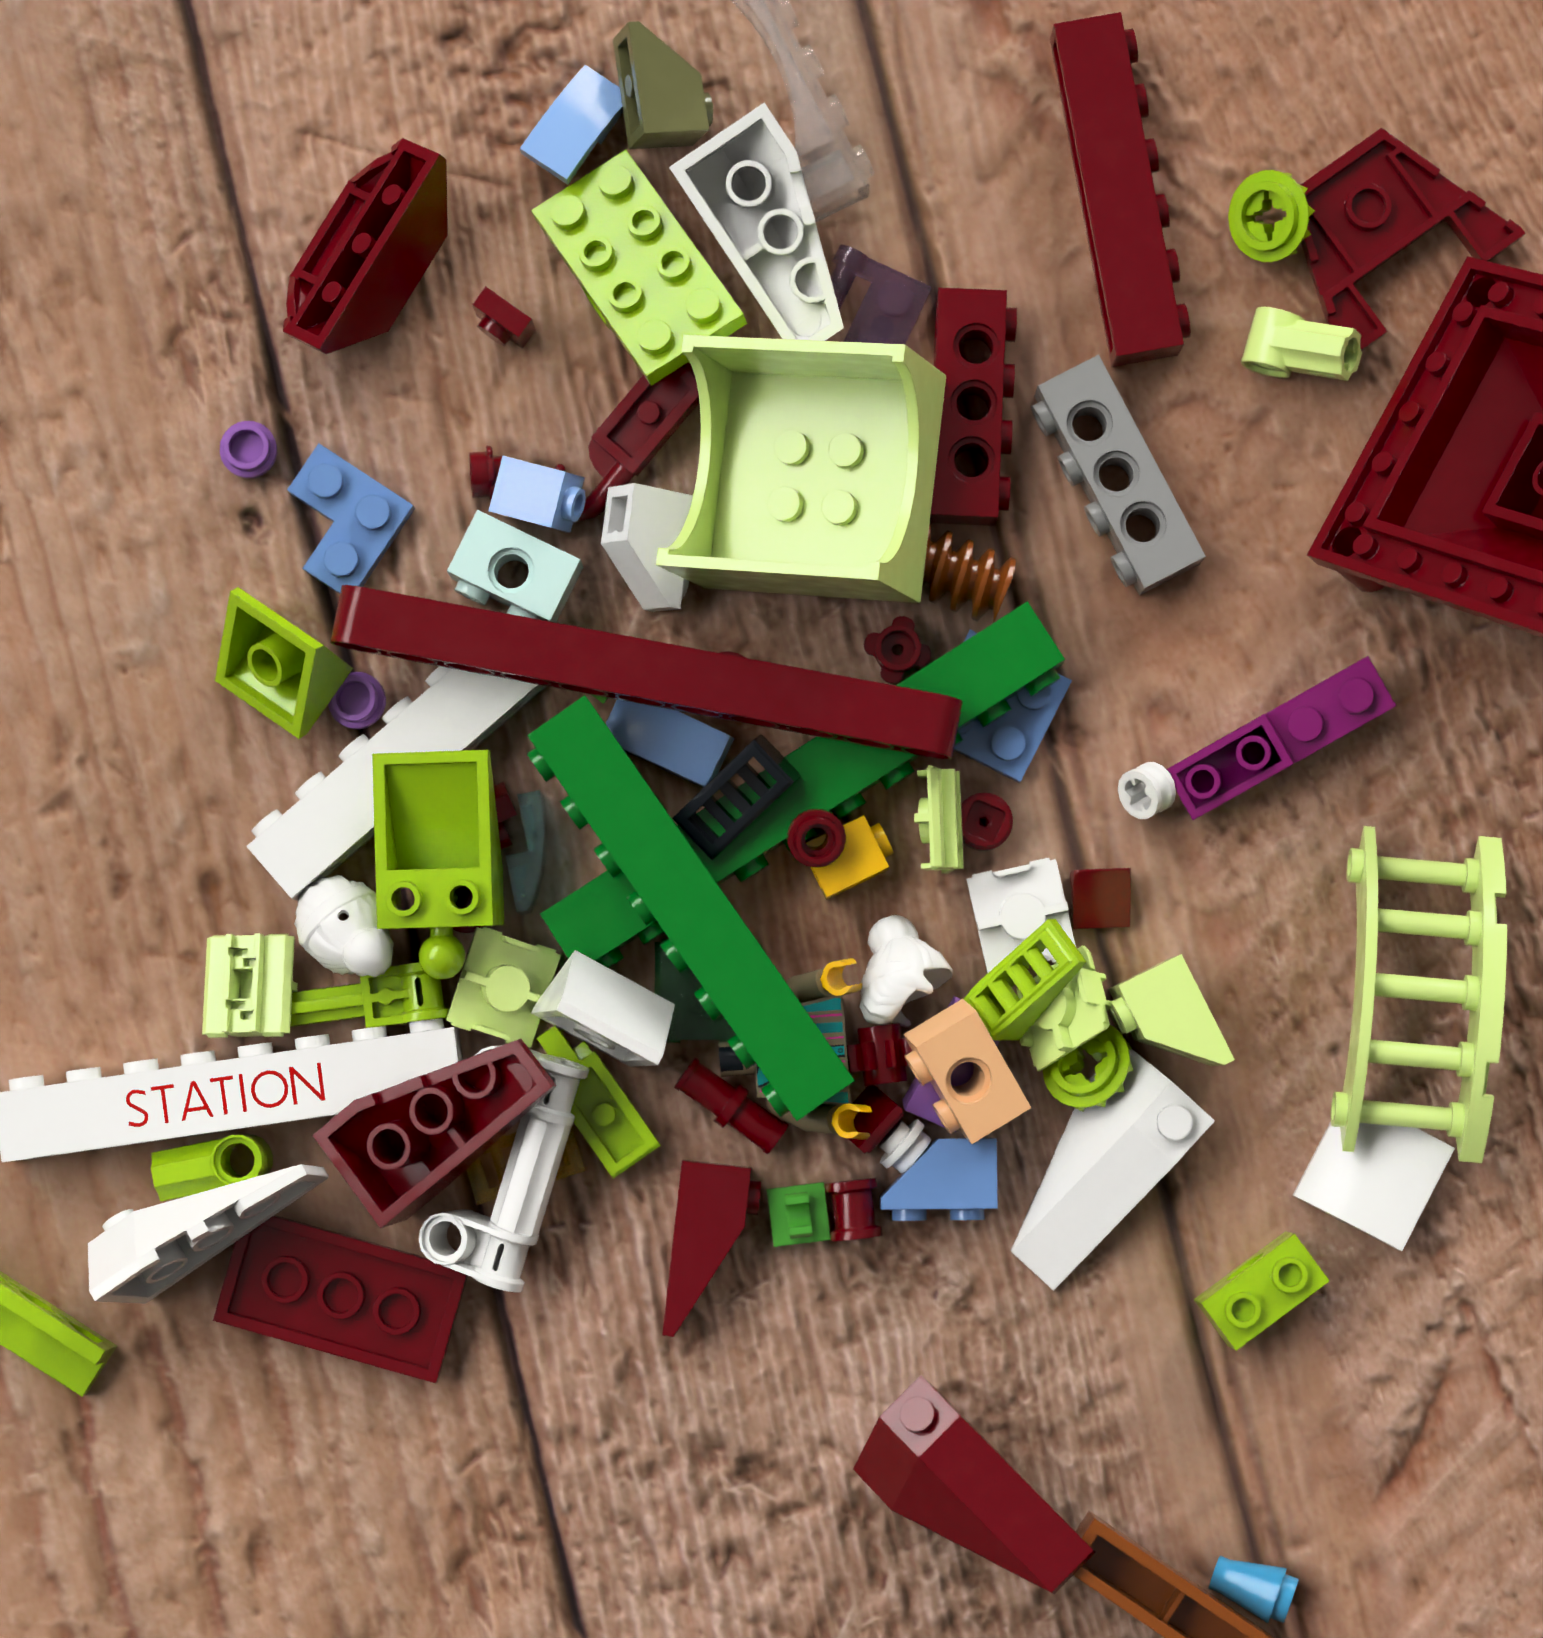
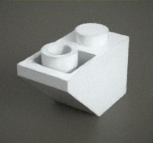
[601,483,693,612]

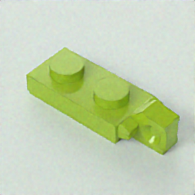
[537,1025,661,1179]

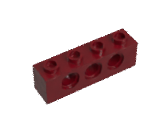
[930,287,1017,526]

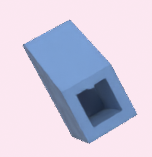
[879,1138,998,1221]

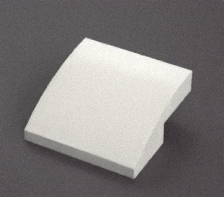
[1293,1122,1455,1251]

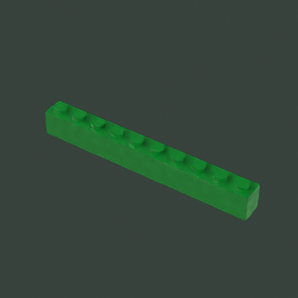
[540,601,1065,968]

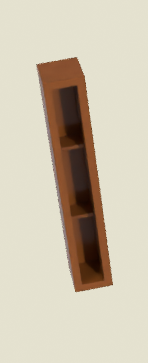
[1073,1511,1275,1638]

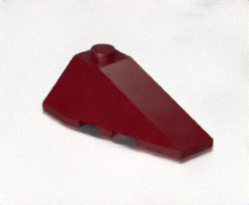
[312,1039,556,1229]
[853,1375,1096,1594]

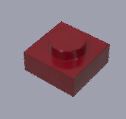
[472,286,536,349]

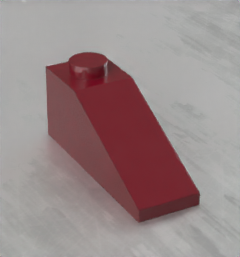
[662,1160,762,1337]

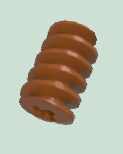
[922,523,1016,623]

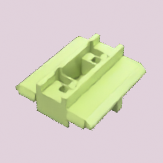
[914,765,964,874]
[446,926,561,1047]
[202,933,298,1038]
[1016,945,1112,1072]

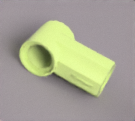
[1241,307,1362,381]

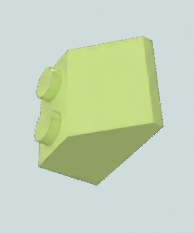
[1108,954,1235,1066]

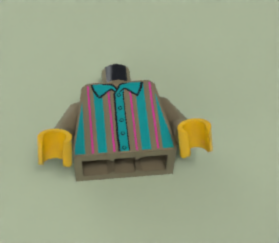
[718,958,872,1140]

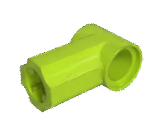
[150,1134,273,1202]

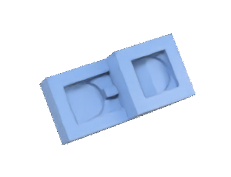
[520,65,623,185]
[605,699,734,787]

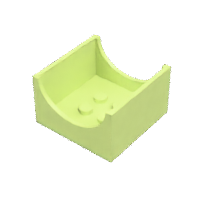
[656,335,946,603]

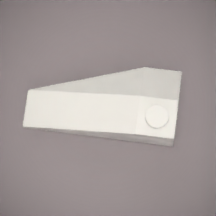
[669,102,844,341]
[1011,1049,1215,1291]
[88,1164,329,1304]

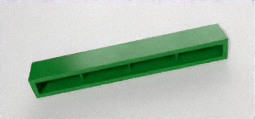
[527,695,855,1121]

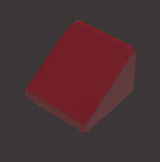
[1070,868,1131,929]
[849,1085,904,1154]

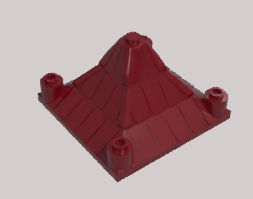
[1307,256,1543,638]

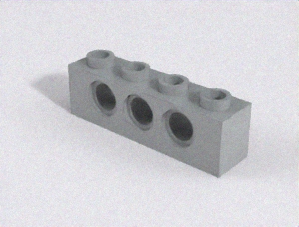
[1031,354,1206,596]

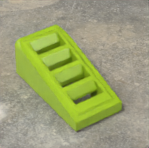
[964,919,1087,1041]

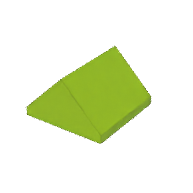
[215,587,353,739]

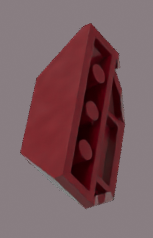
[283,138,448,354]

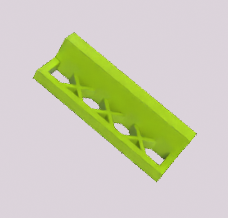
[0,1271,117,1397]

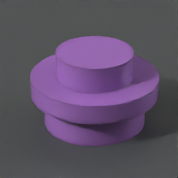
[219,421,277,478]
[328,672,386,729]

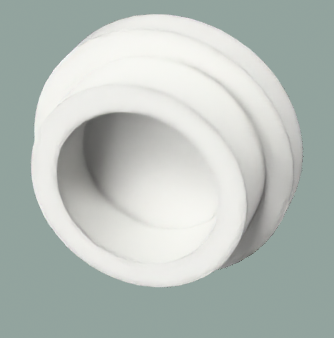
[879,1119,931,1174]

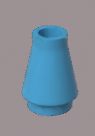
[1208,1556,1299,1623]

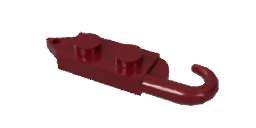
[554,362,699,521]

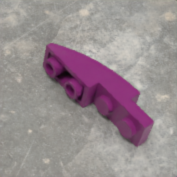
[1166,656,1397,820]

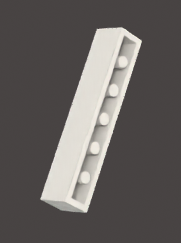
[246,666,547,901]

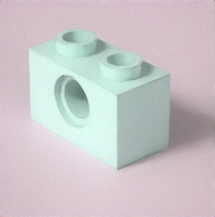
[447,510,583,623]

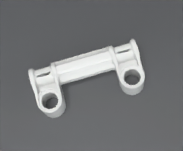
[419,1045,590,1292]

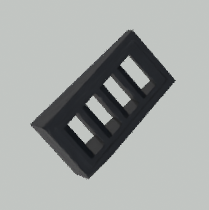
[672,735,800,860]

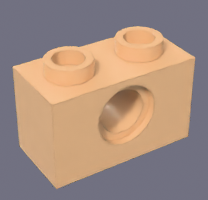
[903,998,1031,1144]

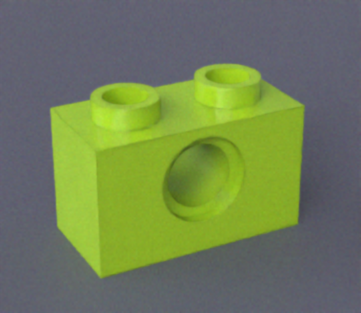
[1194,1231,1330,1351]

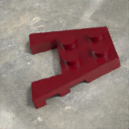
[1301,128,1526,351]

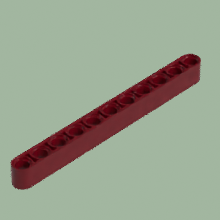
[330,585,963,759]

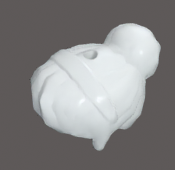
[294,875,394,977]
[859,915,953,1027]

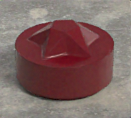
[961,792,1013,851]

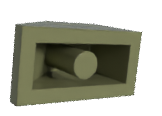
[613,21,713,150]

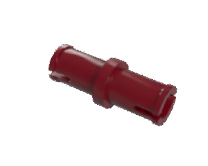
[674,1058,789,1154]

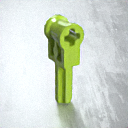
[291,962,449,1028]

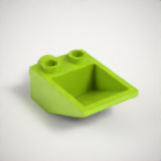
[372,750,504,979]

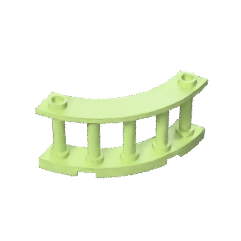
[1331,826,1507,1163]

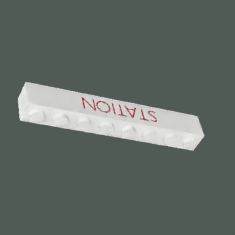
[0,1018,463,1162]

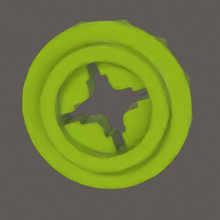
[1228,170,1315,262]
[1043,1025,1134,1112]

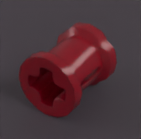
[825,1178,883,1242]

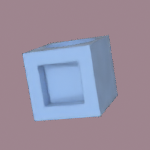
[489,456,586,533]

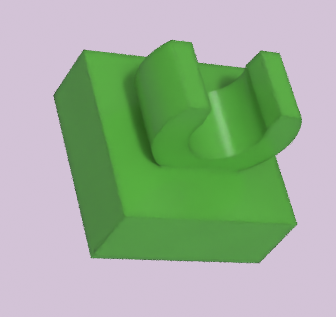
[766,1182,831,1247]

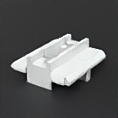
[966,858,1076,973]

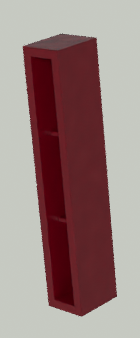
[1050,12,1191,367]

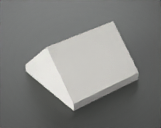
[531,950,675,1067]

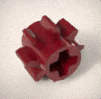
[846,1023,912,1086]

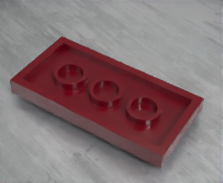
[213,1215,468,1383]

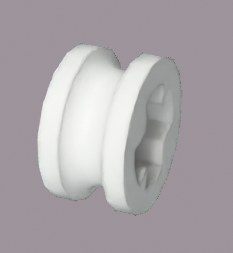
[1118,762,1176,819]

